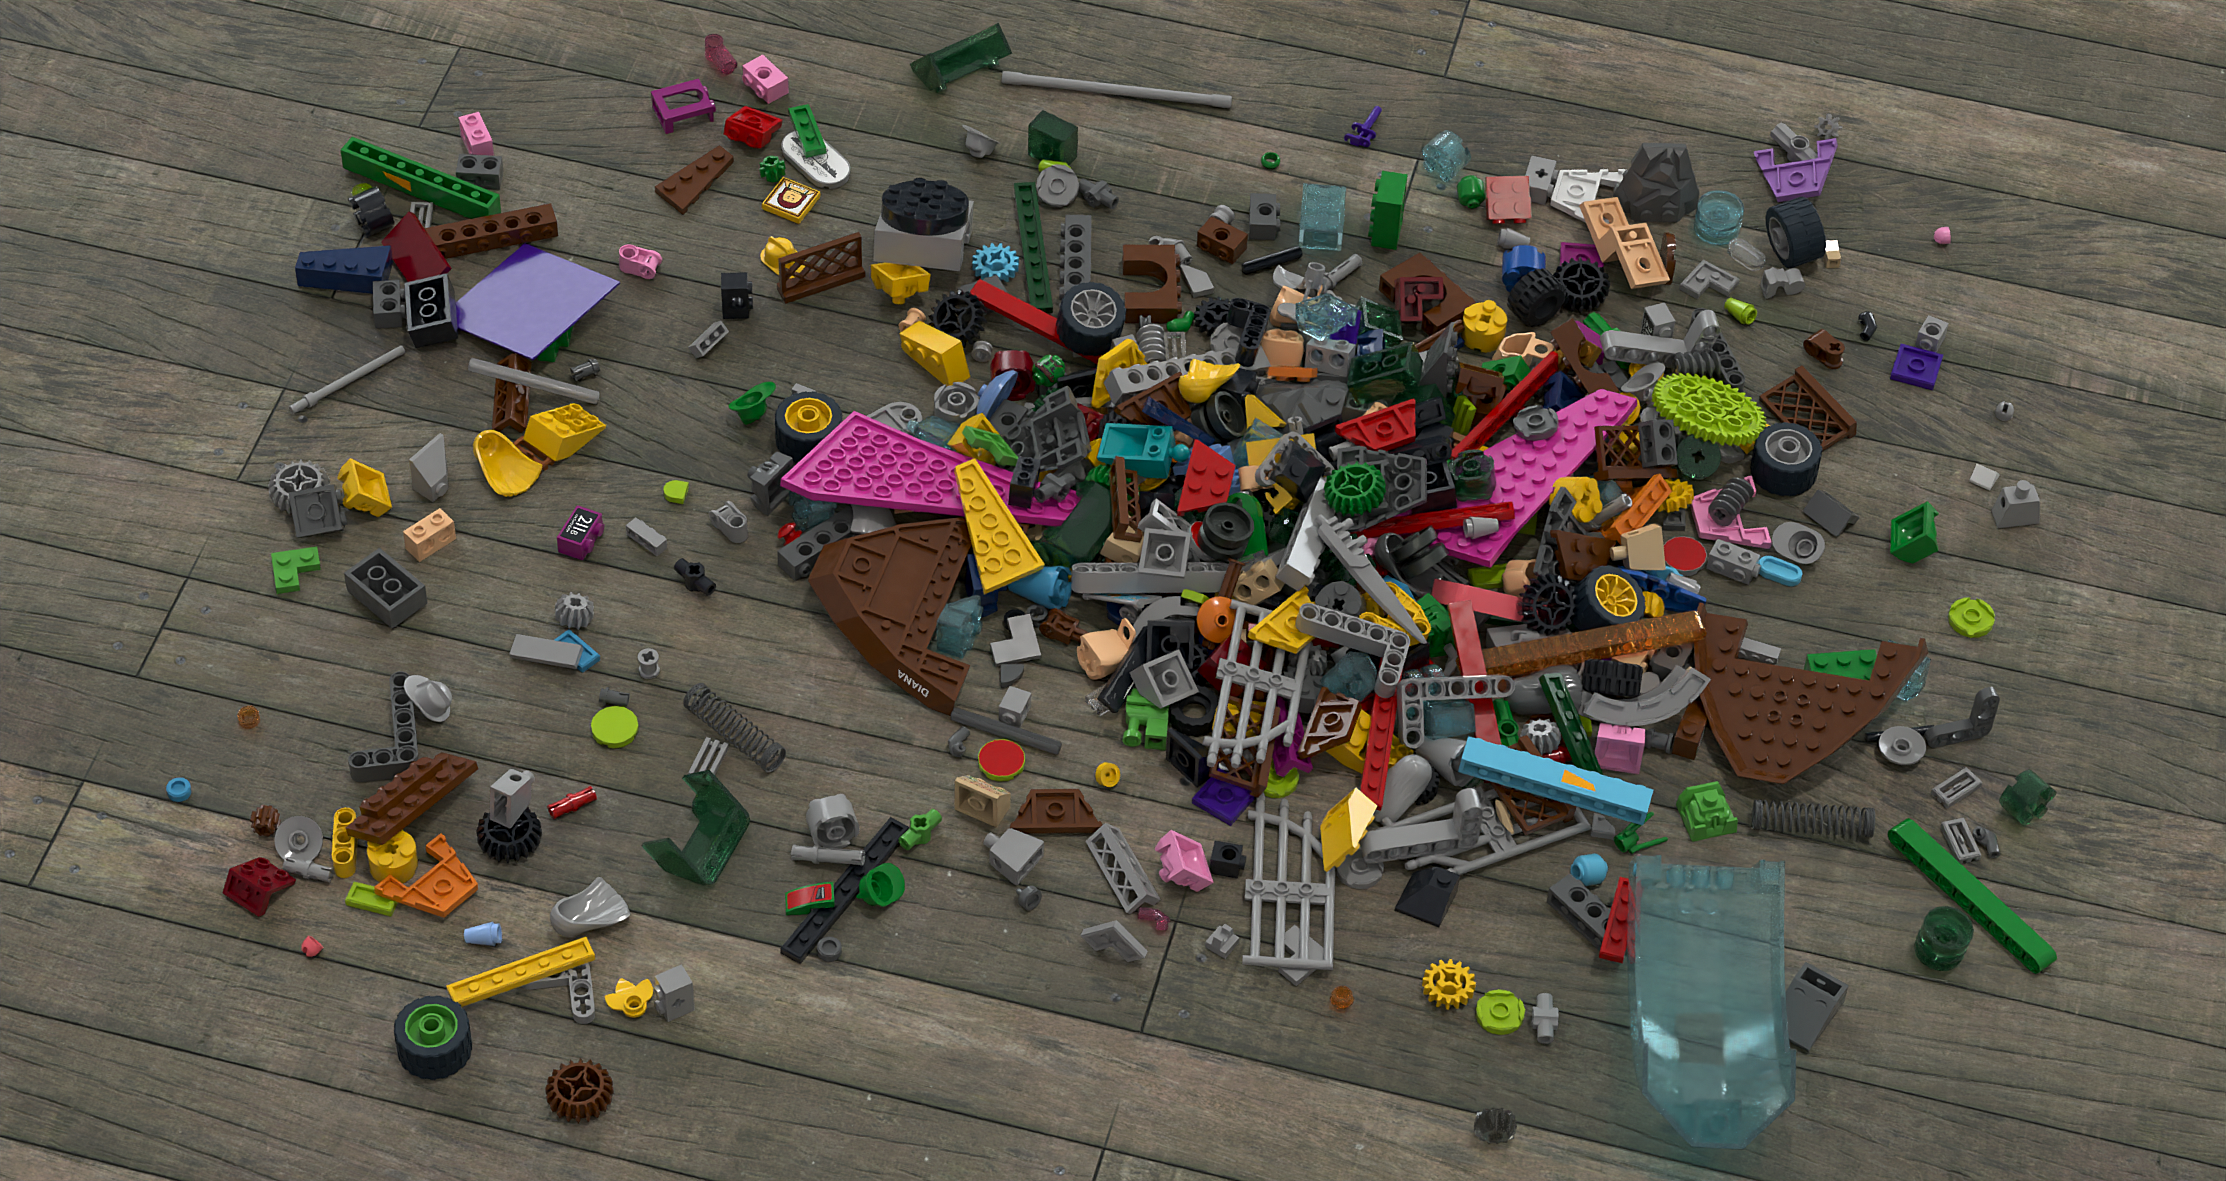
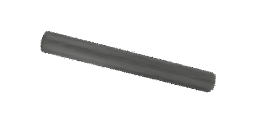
[951,707,1062,755]

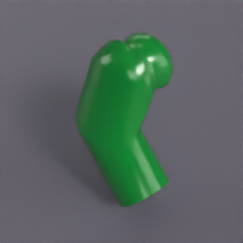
[1166,311,1194,333]

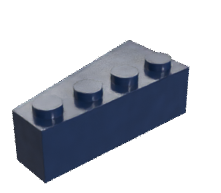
[295,245,393,294]

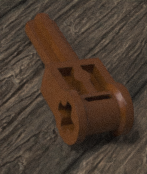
[1039,608,1090,645]

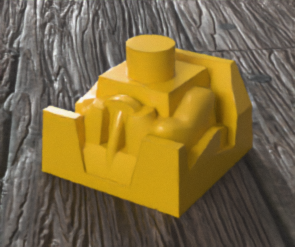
[871,262,931,304]
[948,413,1000,465]
[337,458,392,517]

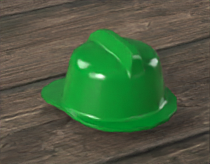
[729,382,776,425]
[856,863,905,907]

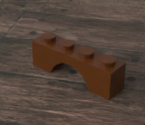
[1550,318,1620,397]

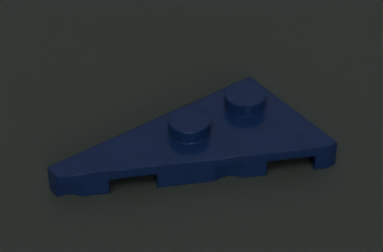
[1142,396,1215,446]

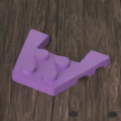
[1754,138,1838,202]

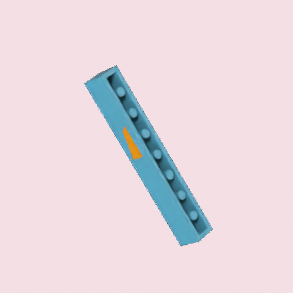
[1458,736,1653,825]

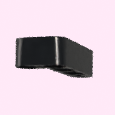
[1226,298,1271,367]

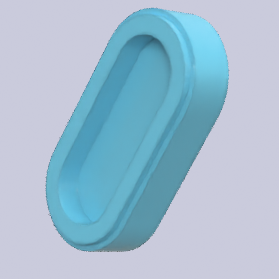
[1758,556,1802,586]

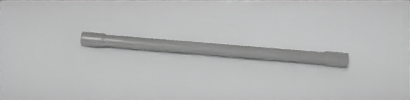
[1002,71,1232,109]

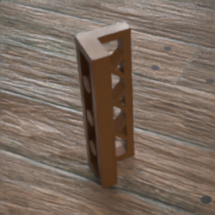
[492,353,532,433]
[1109,456,1142,543]

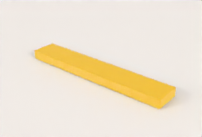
[446,937,595,1007]

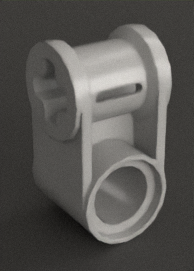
[709,501,748,543]

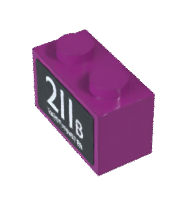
[557,505,605,560]

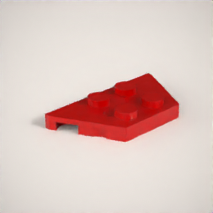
[1335,398,1416,452]
[1177,439,1235,516]

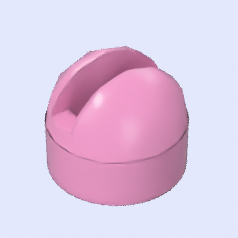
[1934,227,1951,244]

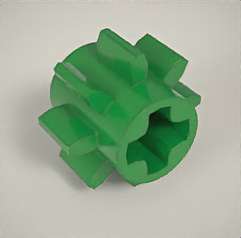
[759,156,786,182]

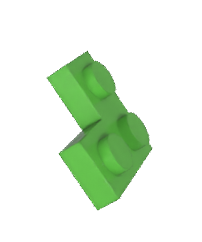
[962,426,1018,467]
[271,546,321,594]

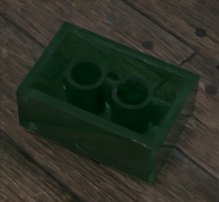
[1347,341,1423,406]

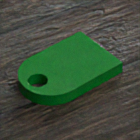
[1225,493,1268,564]

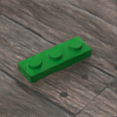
[788,104,826,158]

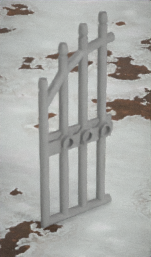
[1202,599,1311,768]
[1372,785,1592,875]
[1242,793,1335,970]

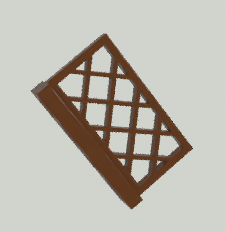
[777,232,865,304]
[1759,365,1857,451]
[1593,425,1678,482]
[1209,695,1280,798]
[1489,735,1577,835]

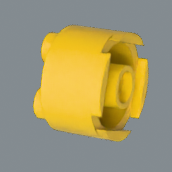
[1461,300,1507,352]
[1549,477,1603,523]
[367,829,418,884]

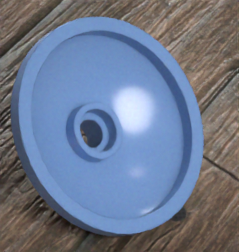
[976,370,1018,420]

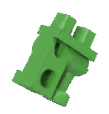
[1122,688,1169,750]

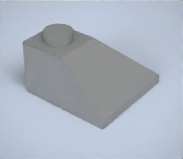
[409,433,448,502]
[1138,528,1191,578]
[1129,650,1199,709]

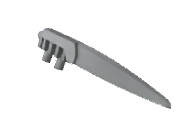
[1315,514,1427,644]

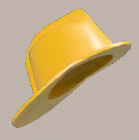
[760,236,806,279]

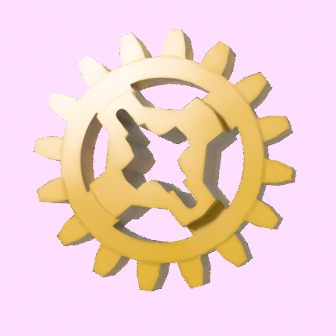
[1658,479,1694,512]
[1422,959,1476,1010]

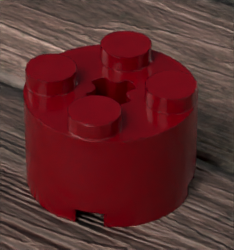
[990,350,1036,401]

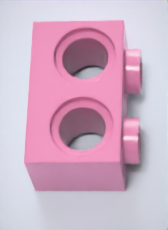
[458,112,494,156]

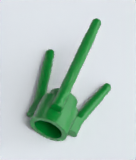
[1613,811,1668,854]

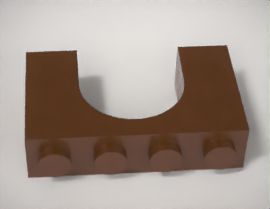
[1122,245,1182,323]
[1379,253,1476,336]

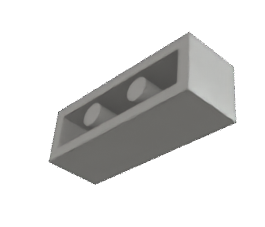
[688,321,729,358]
[626,517,667,556]
[1738,637,1781,665]

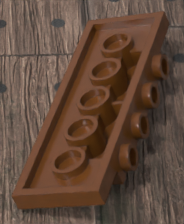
[345,752,478,845]

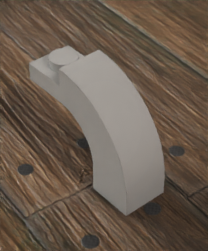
[1133,596,1200,642]

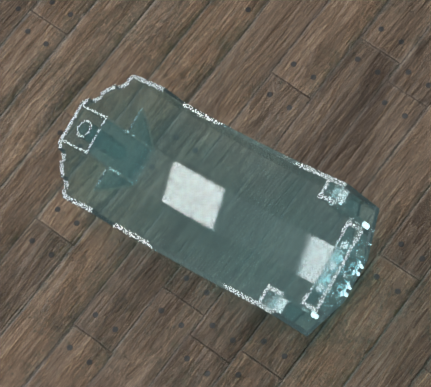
[1627,854,1796,1150]

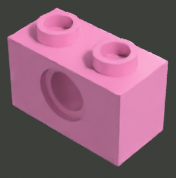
[742,55,789,104]

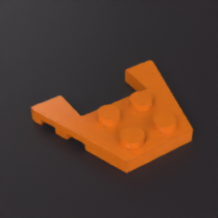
[374,833,478,918]

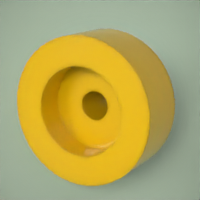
[1095,762,1120,787]

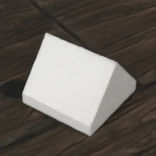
[1969,464,1999,491]

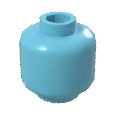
[1570,853,1608,886]

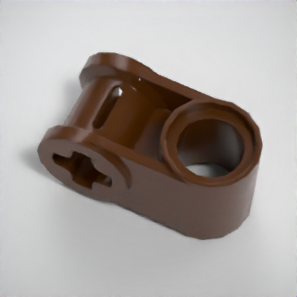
[1803,329,1845,369]

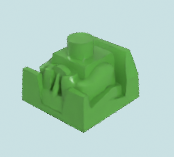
[1676,781,1738,842]

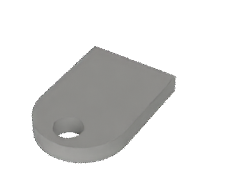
[867,402,922,437]

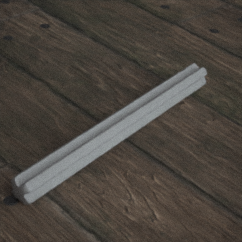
[468,358,599,404]

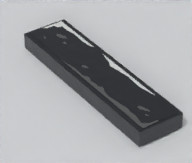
[1097,626,1147,713]

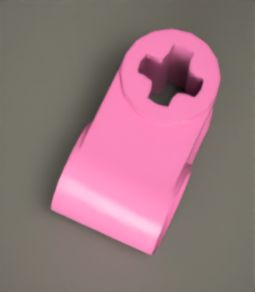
[619,244,662,279]

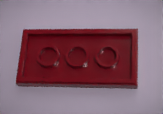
[381,211,452,282]

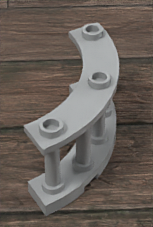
[1578,665,1711,726]

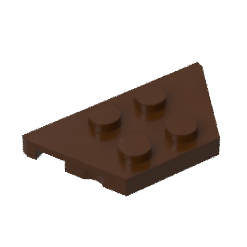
[1114,372,1191,426]
[1550,530,1616,582]
[1297,687,1362,759]
[1010,789,1102,834]

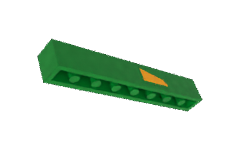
[340,137,501,219]

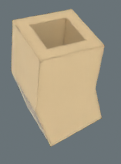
[1823,240,1841,268]

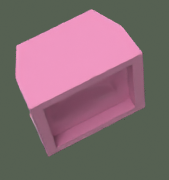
[1595,723,1645,774]
[1155,830,1214,892]

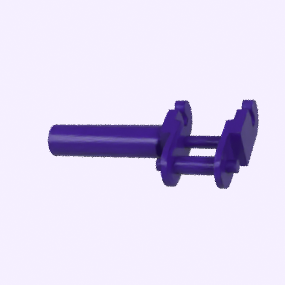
[1344,106,1382,147]

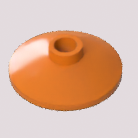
[1196,596,1237,643]

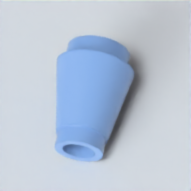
[464,922,502,946]

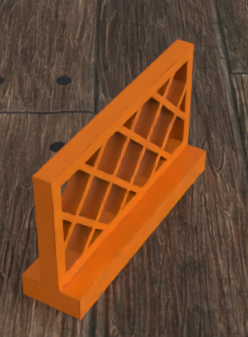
[1592,473,1672,545]

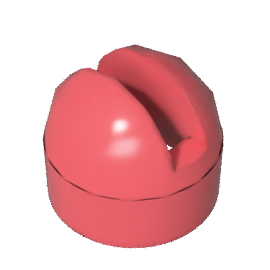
[301,935,324,957]

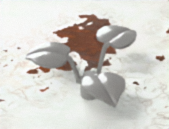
[1273,262,1368,323]

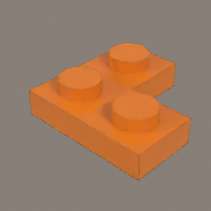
[1268,366,1318,382]

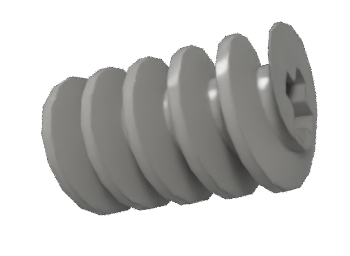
[1137,324,1166,364]

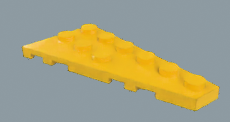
[954,458,1045,595]

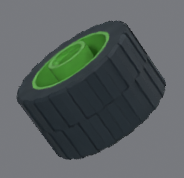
[394,995,472,1080]

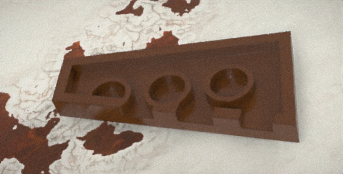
[655,145,734,215]

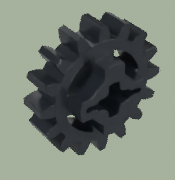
[1194,296,1230,337]

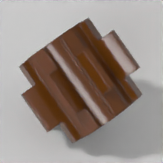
[250,805,281,837]

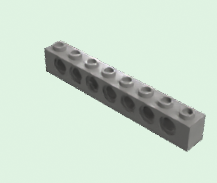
[1104,346,1271,405]

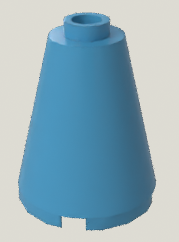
[1007,566,1072,611]

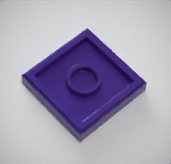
[1890,344,1943,390]
[1192,768,1256,826]

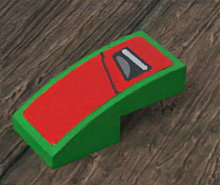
[785,882,835,915]

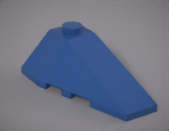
[1618,566,1706,615]

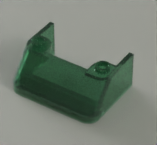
[910,23,1012,93]
[1030,480,1129,568]
[641,770,750,886]

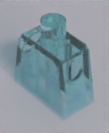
[906,416,961,451]

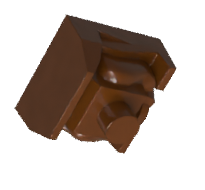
[1454,362,1504,406]

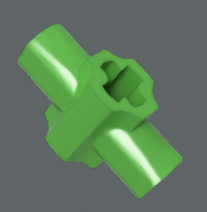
[899,809,942,850]

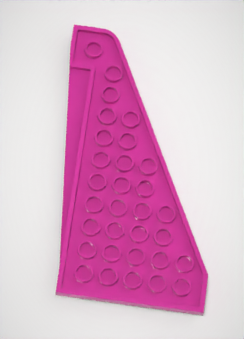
[1393,389,1637,568]
[780,411,1098,529]

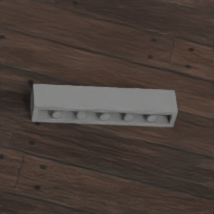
[1276,478,1336,592]

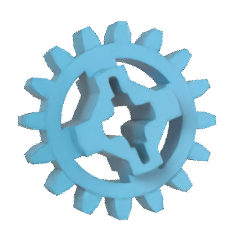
[972,243,1019,282]

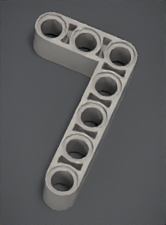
[1600,310,1721,368]
[1295,603,1410,698]
[1397,675,1515,748]
[1359,788,1483,863]

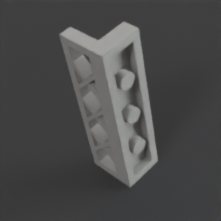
[1138,498,1223,562]
[1085,823,1161,914]

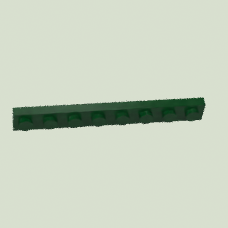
[1014,182,1053,314]

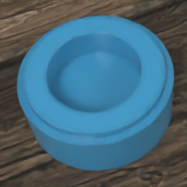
[166,778,191,802]

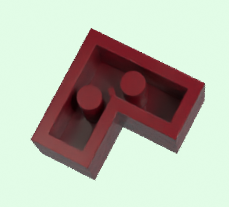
[1395,277,1443,323]

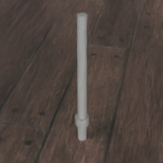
[289,345,405,414]

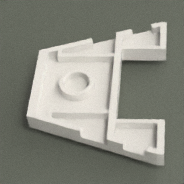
[1550,169,1625,224]

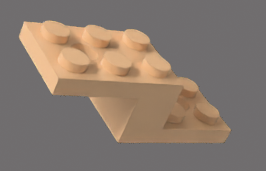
[1579,197,1670,289]

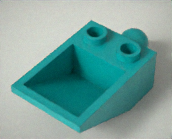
[1097,423,1190,479]

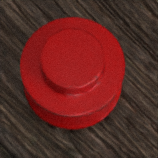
[777,523,802,546]

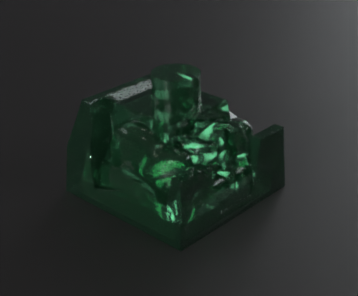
[1353,297,1403,353]

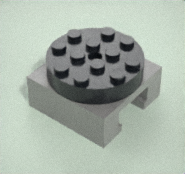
[873,178,974,271]

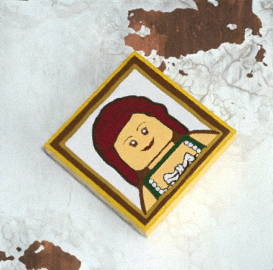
[762,177,821,224]

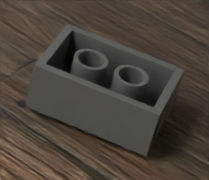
[344,548,428,629]

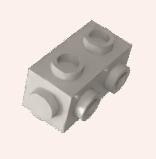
[1706,539,1761,585]

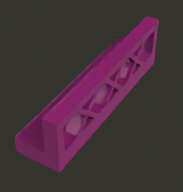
[1272,695,1313,777]

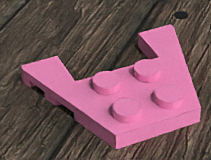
[1690,476,1771,549]

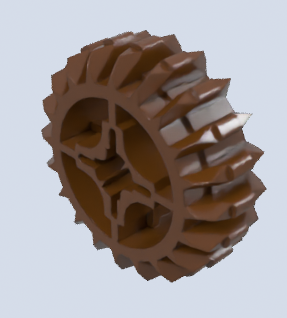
[545,1058,614,1124]

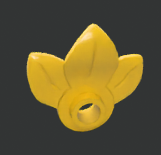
[605,978,653,1018]

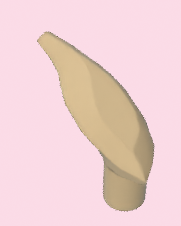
[1495,799,1516,835]

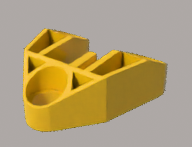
[1359,582,1431,646]

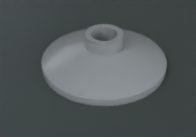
[1879,726,1926,765]
[274,816,323,861]

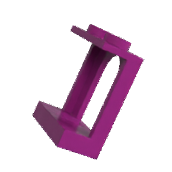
[651,79,716,134]

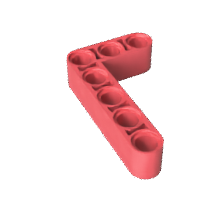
[1431,579,1550,622]

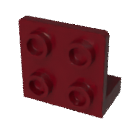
[222,857,296,917]

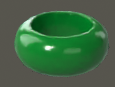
[1261,152,1280,169]

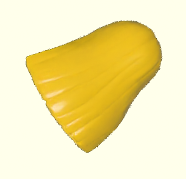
[1178,359,1240,403]
[473,430,542,497]

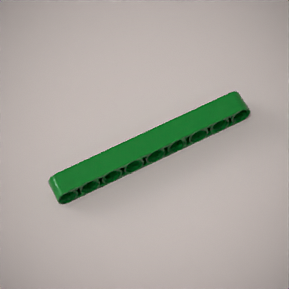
[1887,818,2057,974]

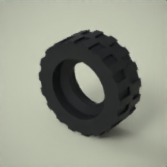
[1168,685,1219,737]

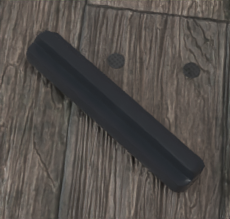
[1241,246,1303,274]

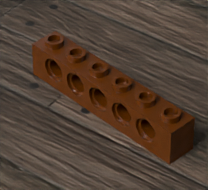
[424,203,558,259]

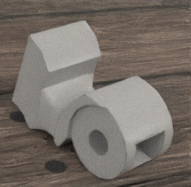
[1760,267,1805,299]

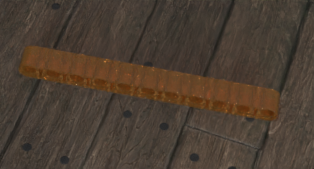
[1455,611,1707,676]

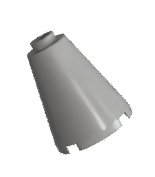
[1415,735,1474,787]

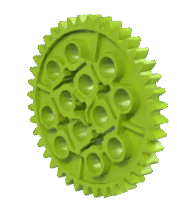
[1651,373,1767,446]

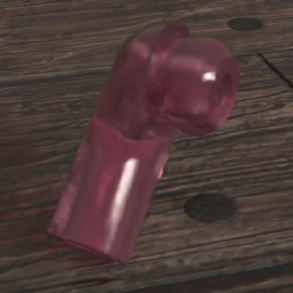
[1138,907,1170,931]

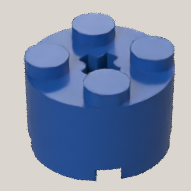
[1502,245,1546,292]

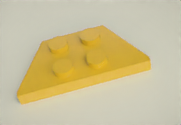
[1091,339,1147,408]
[1247,585,1316,654]

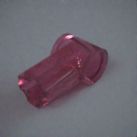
[705,34,737,75]

